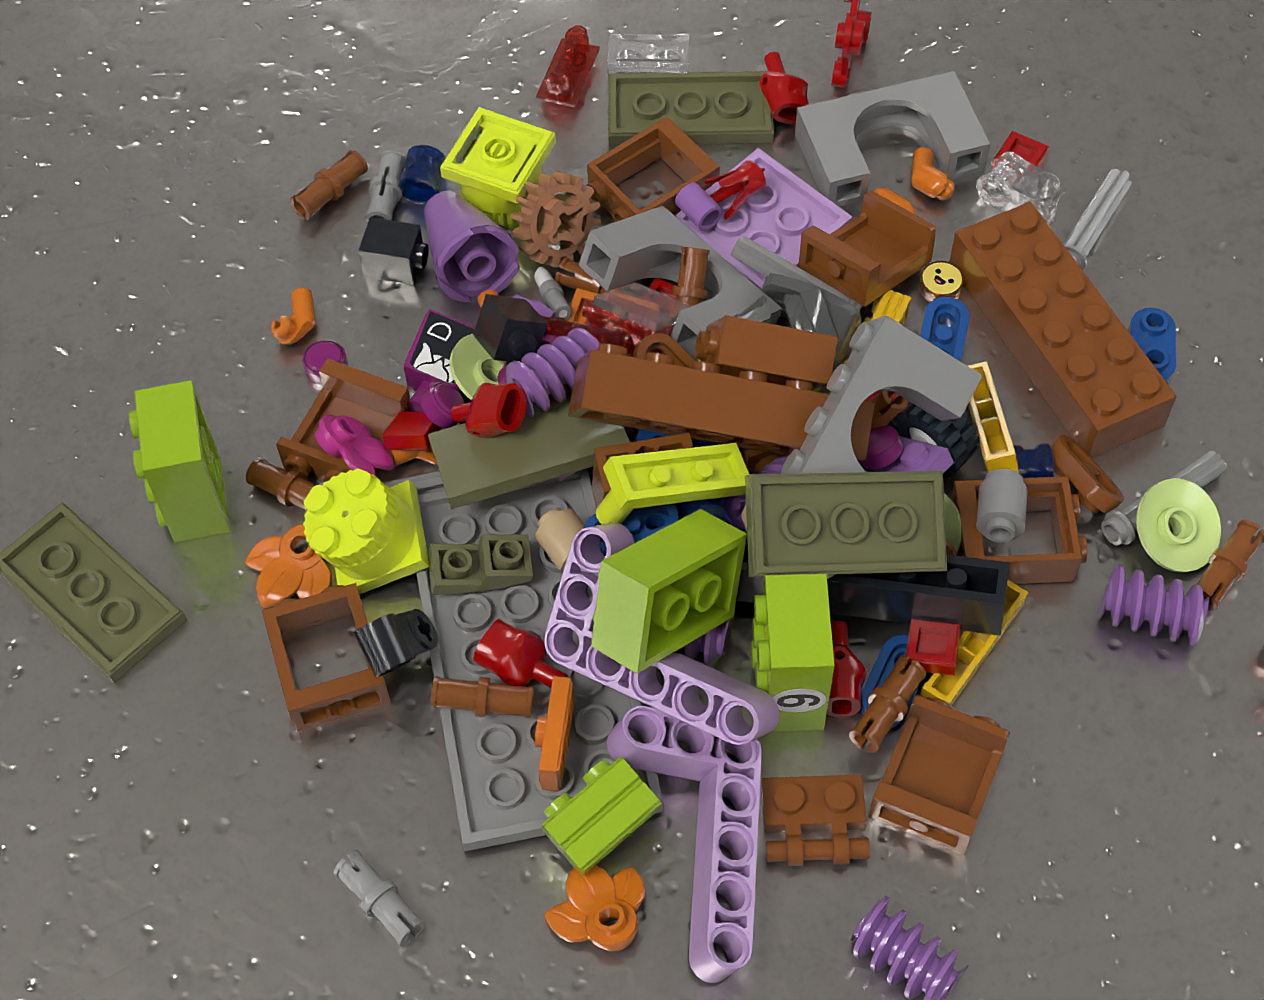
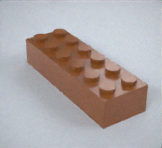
[949,201,1177,458]
[568,344,875,462]

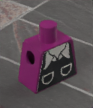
[404,309,475,411]

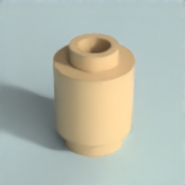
[535,508,585,574]

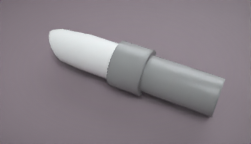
[534,267,572,321]

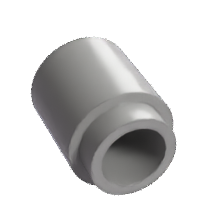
[976,469,1028,543]

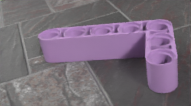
[544,522,779,745]
[606,706,762,983]

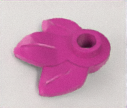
[315,415,395,475]

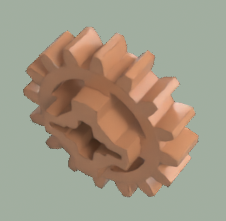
[511,170,601,267]

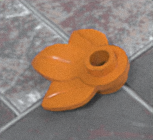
[245,524,332,608]
[545,865,645,951]

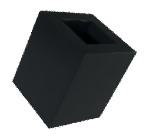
[358,217,429,285]
[473,294,548,362]

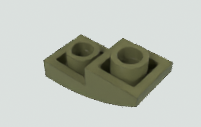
[428,534,533,595]

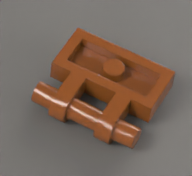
[761,774,870,866]

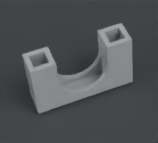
[795,71,991,207]
[578,206,782,362]
[781,315,983,474]

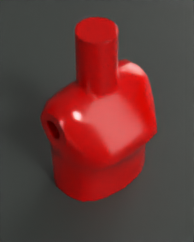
[759,52,809,124]
[451,383,527,437]
[473,618,568,688]
[827,621,867,717]

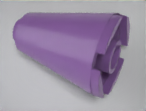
[424,191,519,303]

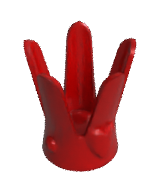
[704,160,766,220]

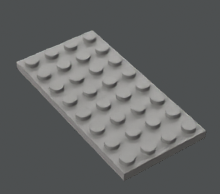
[416,468,664,852]

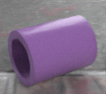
[675,182,723,231]

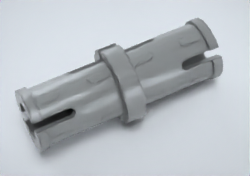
[365,149,407,224]
[334,850,426,947]

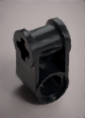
[353,609,438,678]

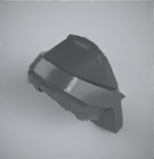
[762,273,862,369]

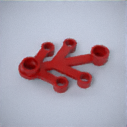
[831,0,872,88]

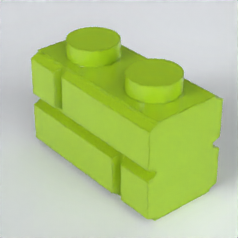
[542,756,662,877]

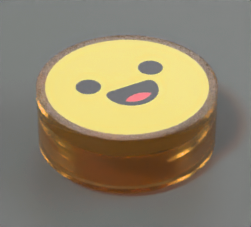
[919,261,964,302]

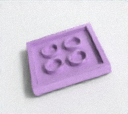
[675,148,852,290]

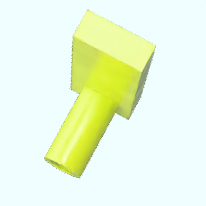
[596,443,749,524]

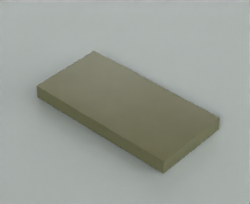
[608,71,774,146]
[428,391,630,510]
[745,471,947,577]
[0,502,187,683]

